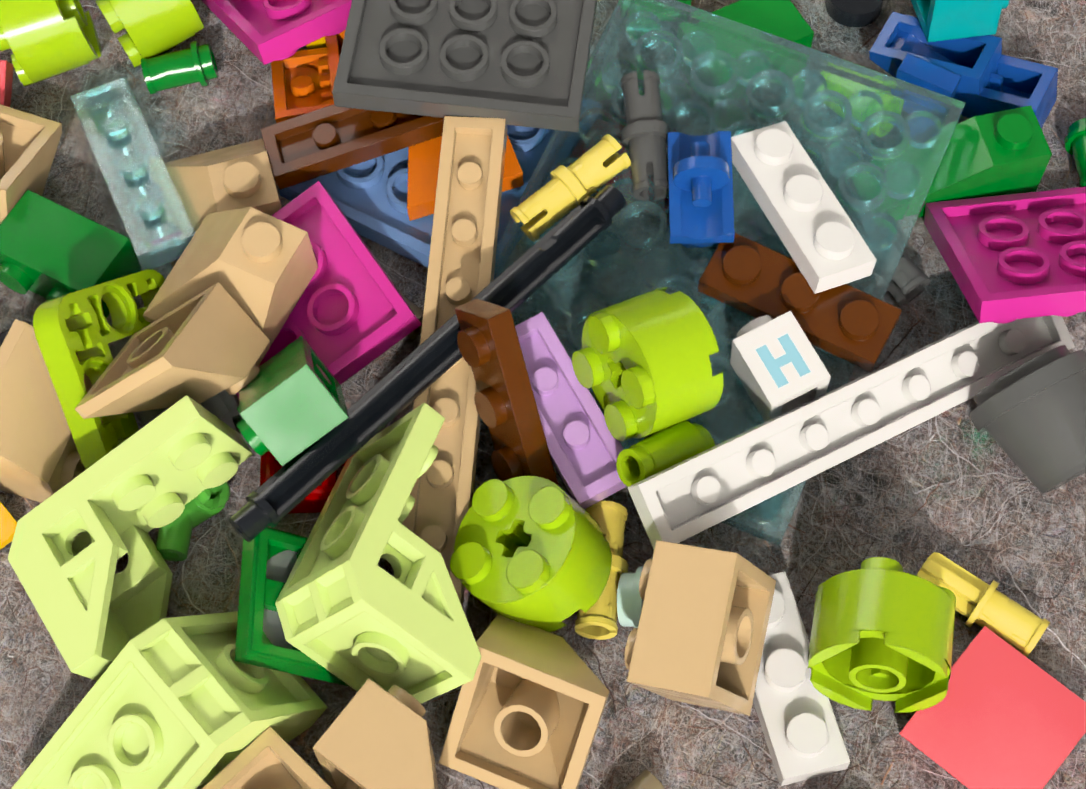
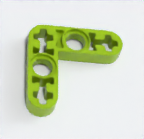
[33,269,166,469]

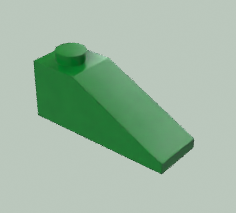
[847,105,1052,225]

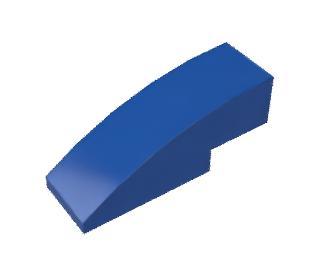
[869,11,1058,129]

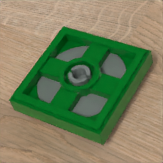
[235,527,350,687]

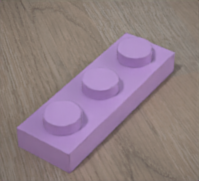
[515,312,627,509]

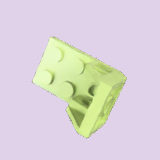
[8,395,253,681]
[275,402,482,704]
[11,611,327,789]

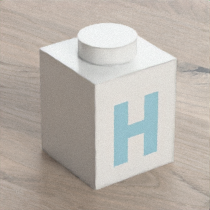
[730,311,831,422]

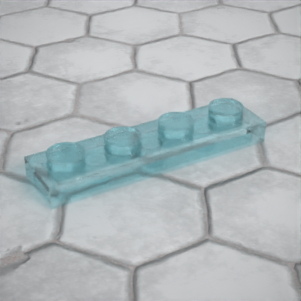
[70,77,196,271]

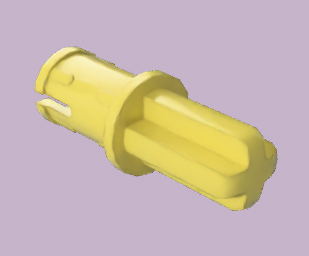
[917,552,1050,657]

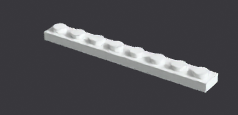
[627,315,1075,549]

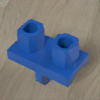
[667,131,735,248]

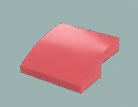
[899,626,1086,789]

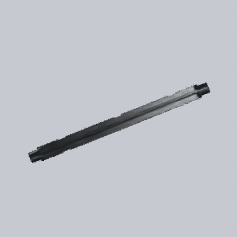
[229,185,626,542]

